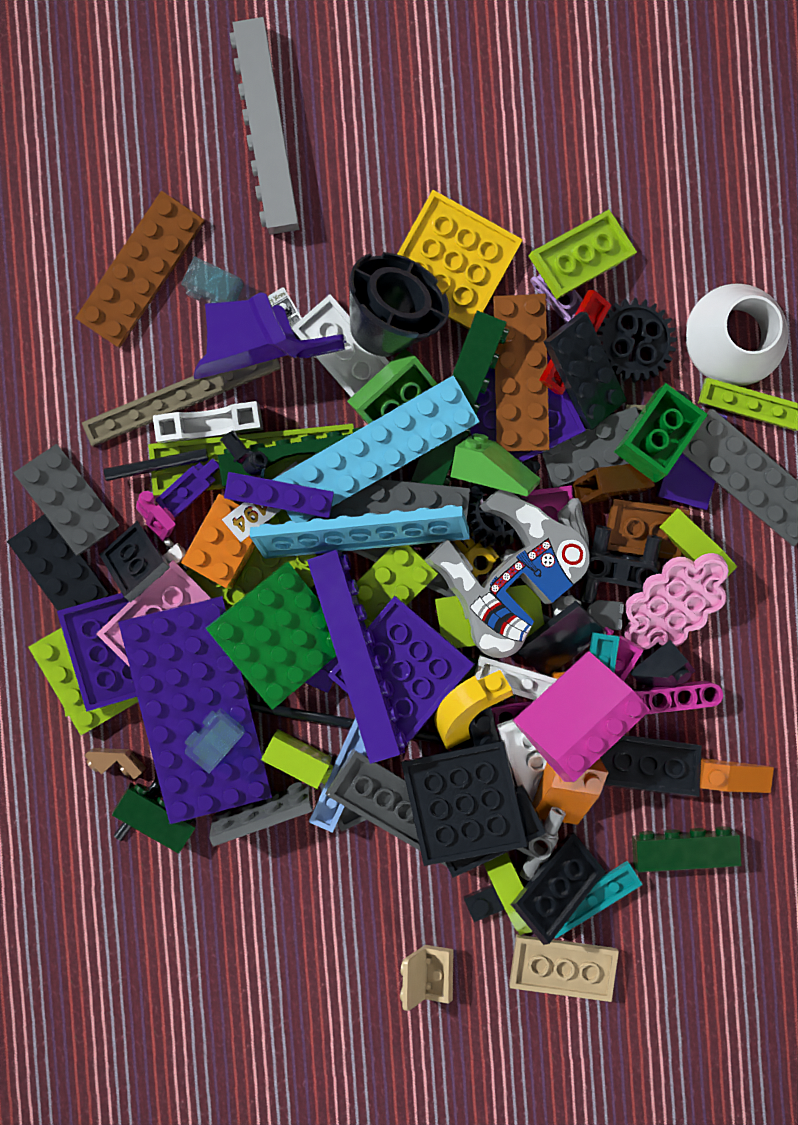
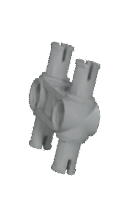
[515,785,566,881]

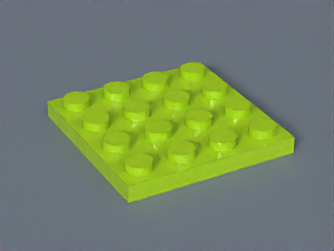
[28,628,138,735]

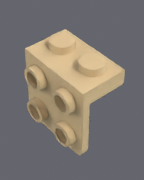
[400,945,453,1011]

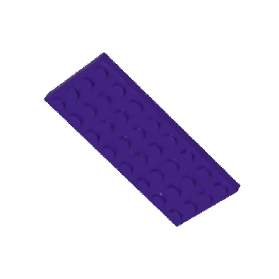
[118,596,272,824]

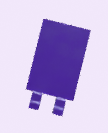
[656,408,727,510]

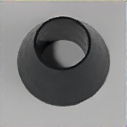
[349,252,449,357]

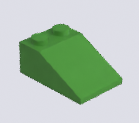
[450,434,540,496]

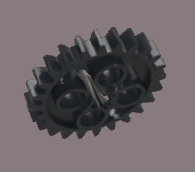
[597,298,677,383]

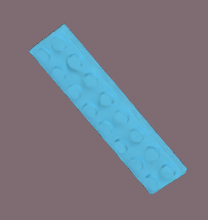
[272,375,480,522]
[250,505,470,559]

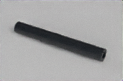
[104,448,209,481]

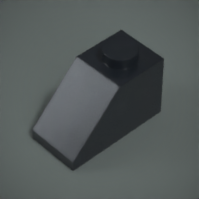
[630,640,695,687]

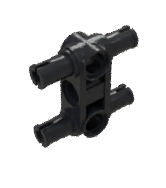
[580,525,663,604]

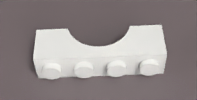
[153,401,263,443]

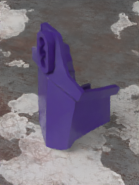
[194,292,346,380]

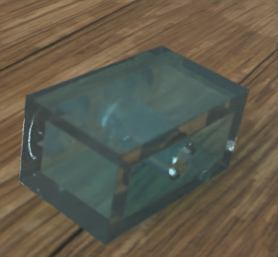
[181,256,244,303]
[185,708,245,773]

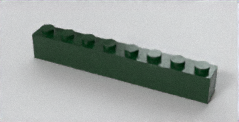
[411,311,510,486]

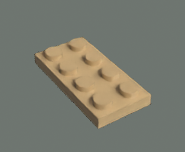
[509,934,619,1002]

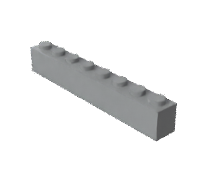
[229,17,300,235]

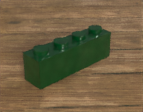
[632,826,741,872]

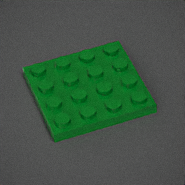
[205,562,336,710]

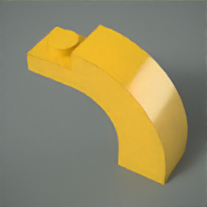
[434,670,513,750]

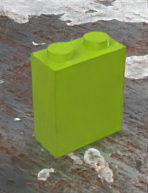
[261,729,333,789]

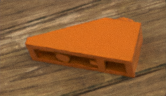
[700,758,774,793]

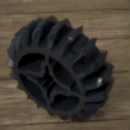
[467,484,528,547]

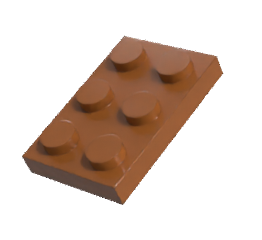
[607,497,690,559]

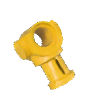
[454,536,499,577]

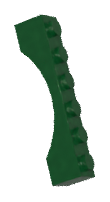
[217,427,363,487]

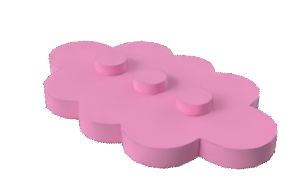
[624,553,729,650]

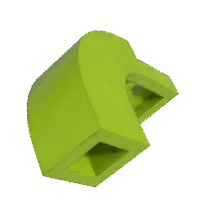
[483,852,532,936]

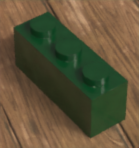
[112,782,196,854]

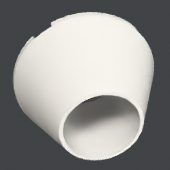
[686,284,788,386]

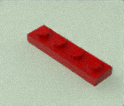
[539,290,611,395]

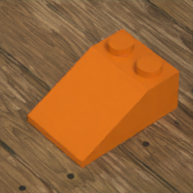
[533,758,608,825]

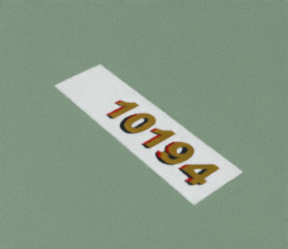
[222,462,298,542]

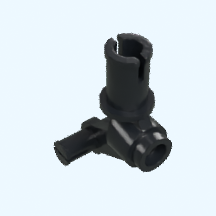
[220,430,267,503]

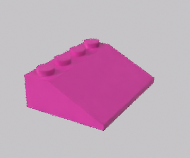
[512,652,650,782]

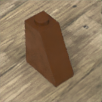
[570,464,655,506]

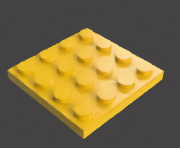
[397,190,523,330]

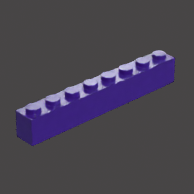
[307,550,407,764]

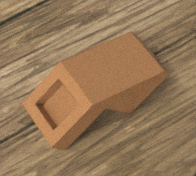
[84,748,147,779]

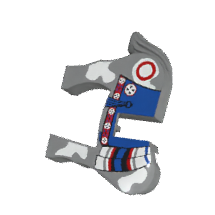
[425,489,589,658]

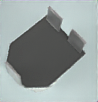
[587,600,624,630]

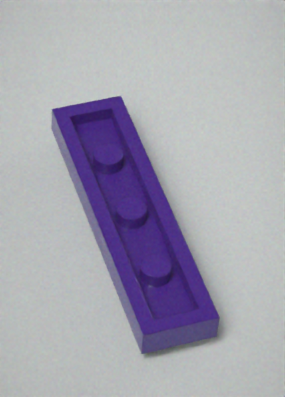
[224,472,334,518]

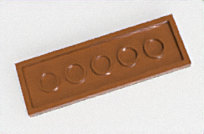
[75,191,205,349]
[493,294,549,452]

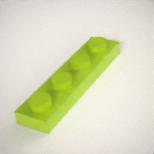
[698,378,798,431]

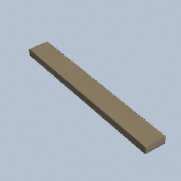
[81,358,281,447]

